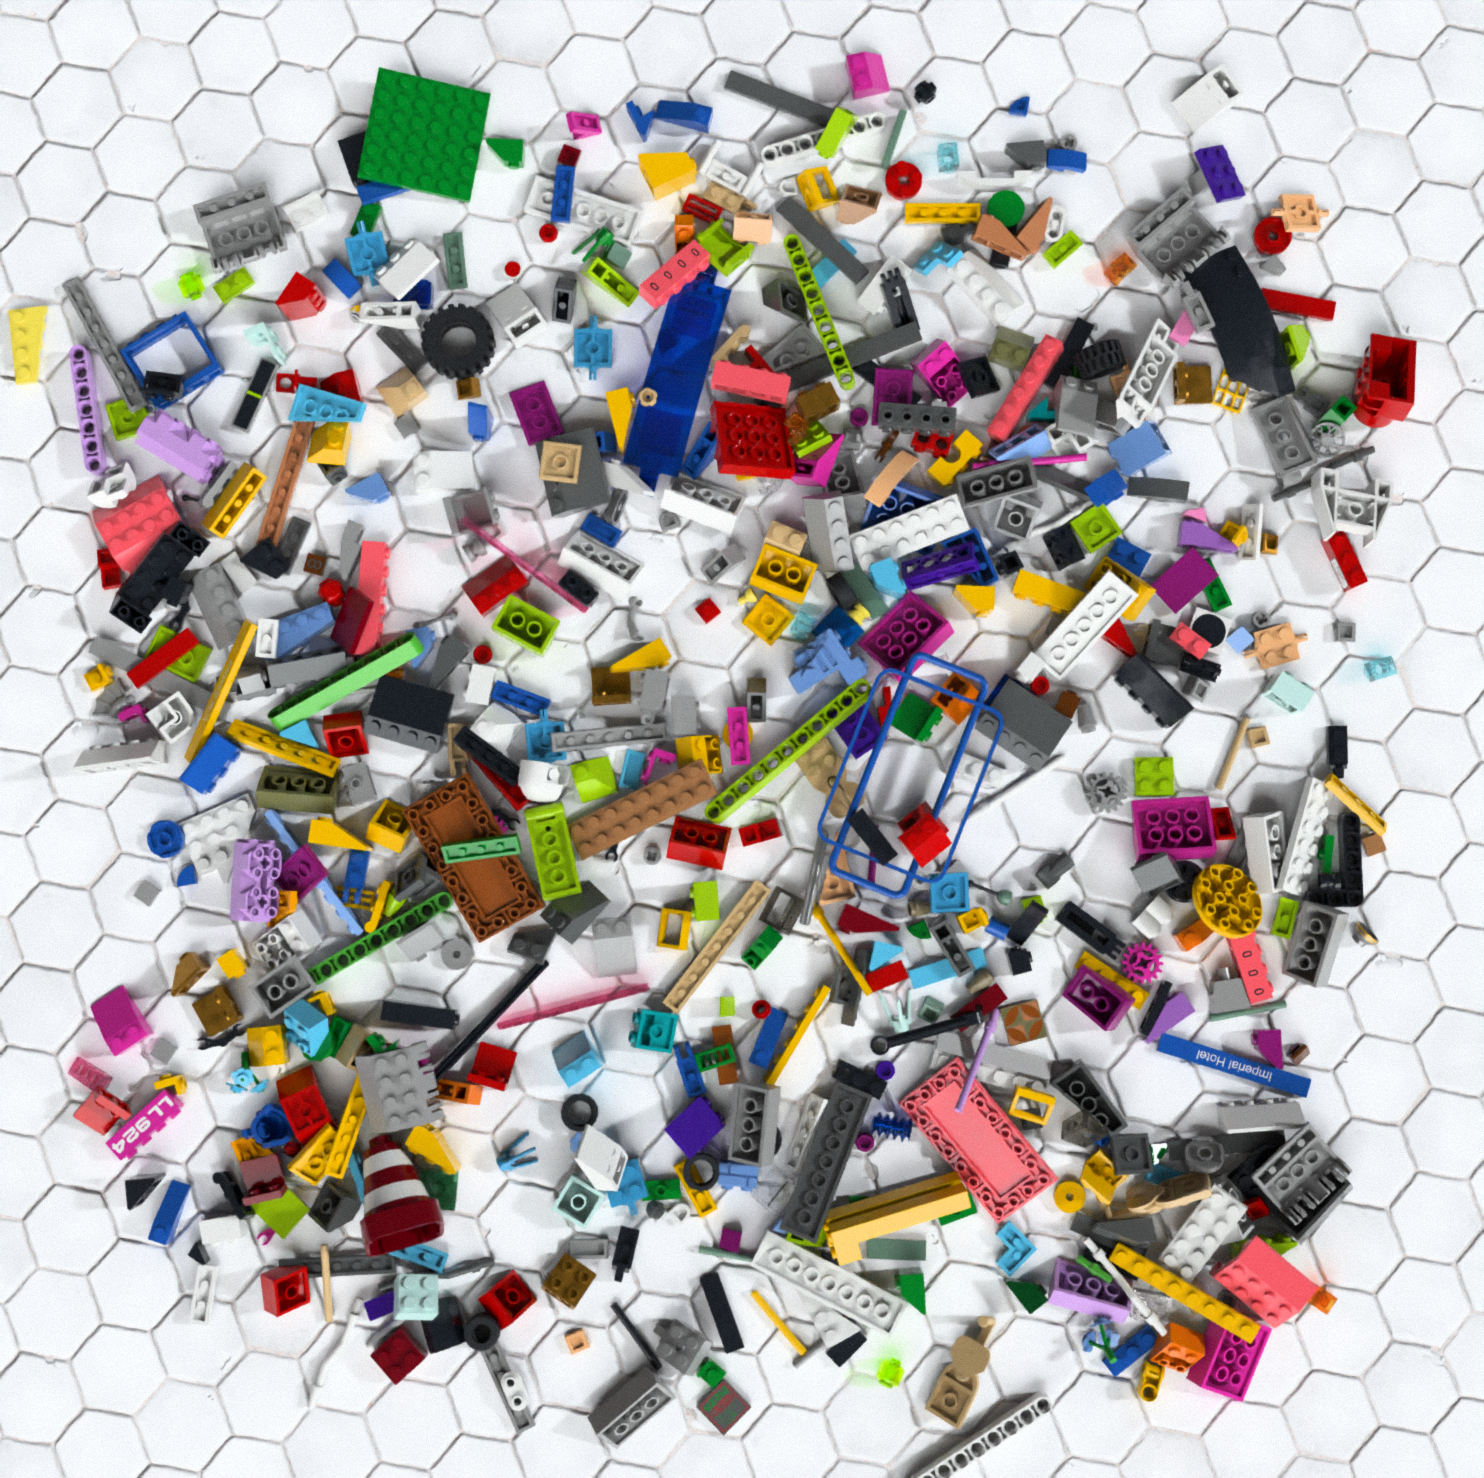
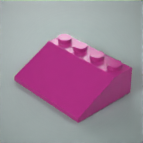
[857,591,954,684]
[1131,796,1217,862]
[1186,1319,1272,1402]

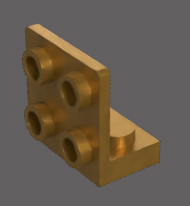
[1172,362,1213,405]
[591,667,632,706]
[192,985,244,1037]
[541,1253,596,1310]

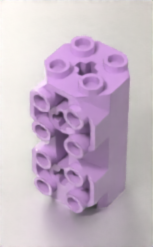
[135,408,225,484]
[229,839,282,922]

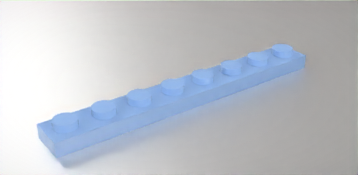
[264,809,366,936]

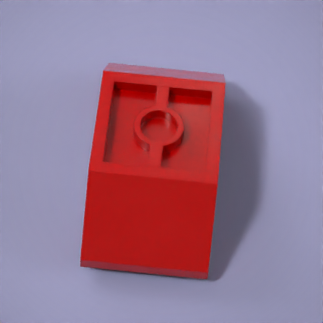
[276,1064,339,1147]

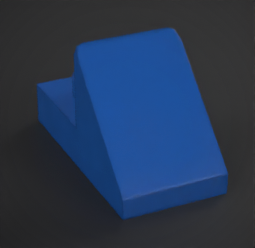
[625,100,655,143]

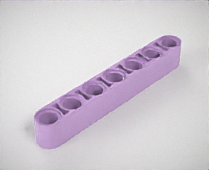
[69,345,107,476]

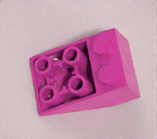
[909,338,968,407]
[791,433,844,488]

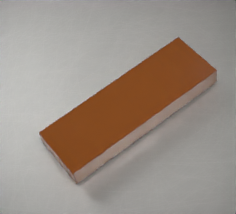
[712,1024,739,1085]

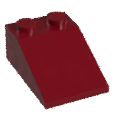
[835,903,900,934]

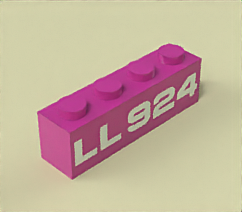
[105,1088,184,1161]

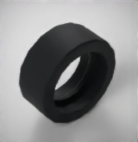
[825,572,857,610]
[561,1093,599,1132]
[683,1152,720,1191]

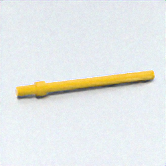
[812,901,873,996]

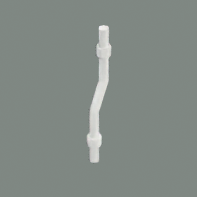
[992,500,1094,562]
[1083,1237,1168,1336]
[307,1297,364,1409]

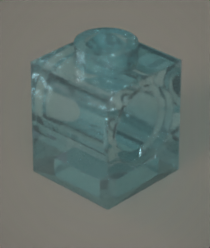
[937,142,959,174]
[789,610,817,642]
[1364,655,1398,682]

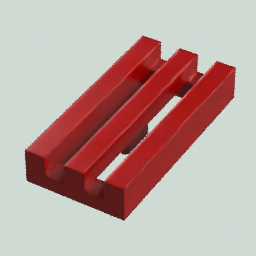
[681,193,723,224]

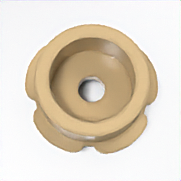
[638,388,657,407]

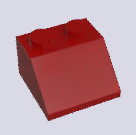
[320,368,366,410]
[322,710,369,758]
[897,813,952,868]
[260,1265,310,1317]
[477,1269,537,1330]

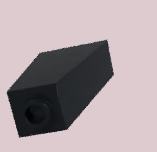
[380,999,460,1030]

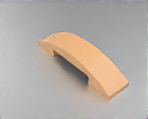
[864,449,919,508]

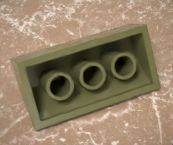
[256,765,341,814]

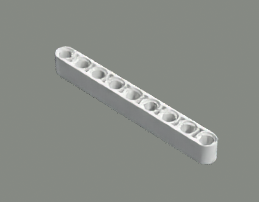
[908,1392,1052,1478]

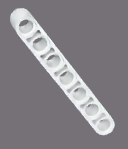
[761,112,885,168]

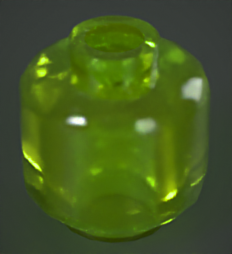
[177,271,206,301]
[876,1357,905,1389]

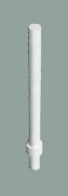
[968,754,1067,822]

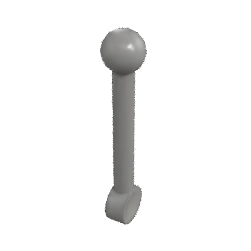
[419,611,457,627]

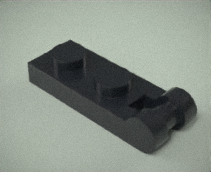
[831,1058,888,1100]
[212,1171,256,1220]

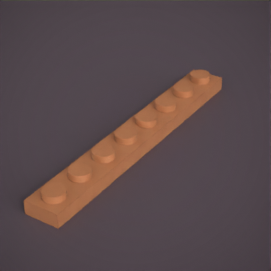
[256,421,316,547]

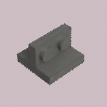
[394,852,441,902]

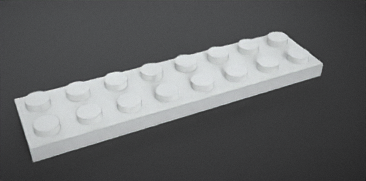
[750,1229,908,1338]

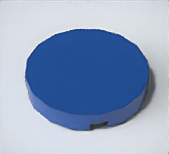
[147,820,185,858]

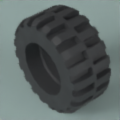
[421,303,496,381]

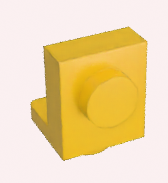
[1219,520,1248,547]
[955,907,989,934]
[154,1073,187,1095]

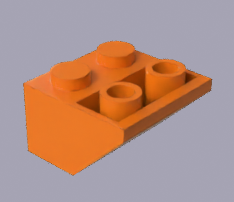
[929,672,979,726]
[1150,1322,1205,1373]

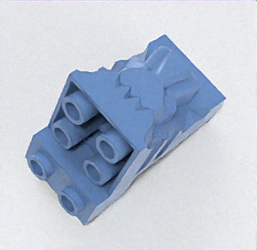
[787,628,869,695]

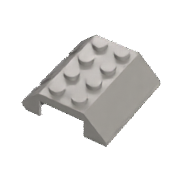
[192,181,288,274]
[1125,186,1231,288]
[354,1040,444,1133]
[1251,1122,1353,1226]

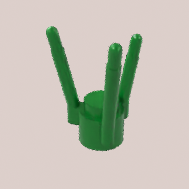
[572,226,615,262]

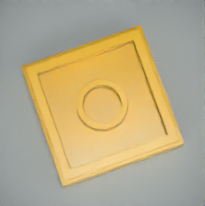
[742,593,795,646]

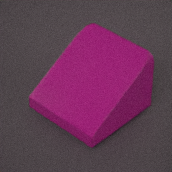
[719,1227,742,1252]

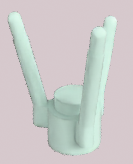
[877,989,911,1033]

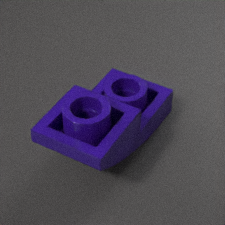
[363,1290,394,1322]

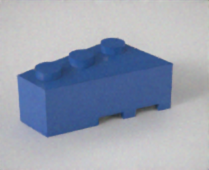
[941,527,1000,586]

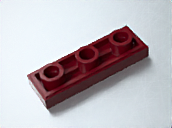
[949,983,1008,1033]

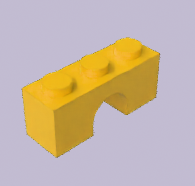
[926,429,983,489]

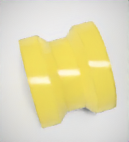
[846,602,870,626]

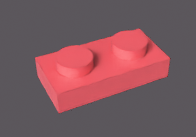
[1168,622,1212,661]

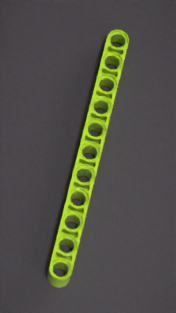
[704,679,872,824]

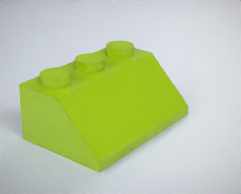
[491,594,561,658]

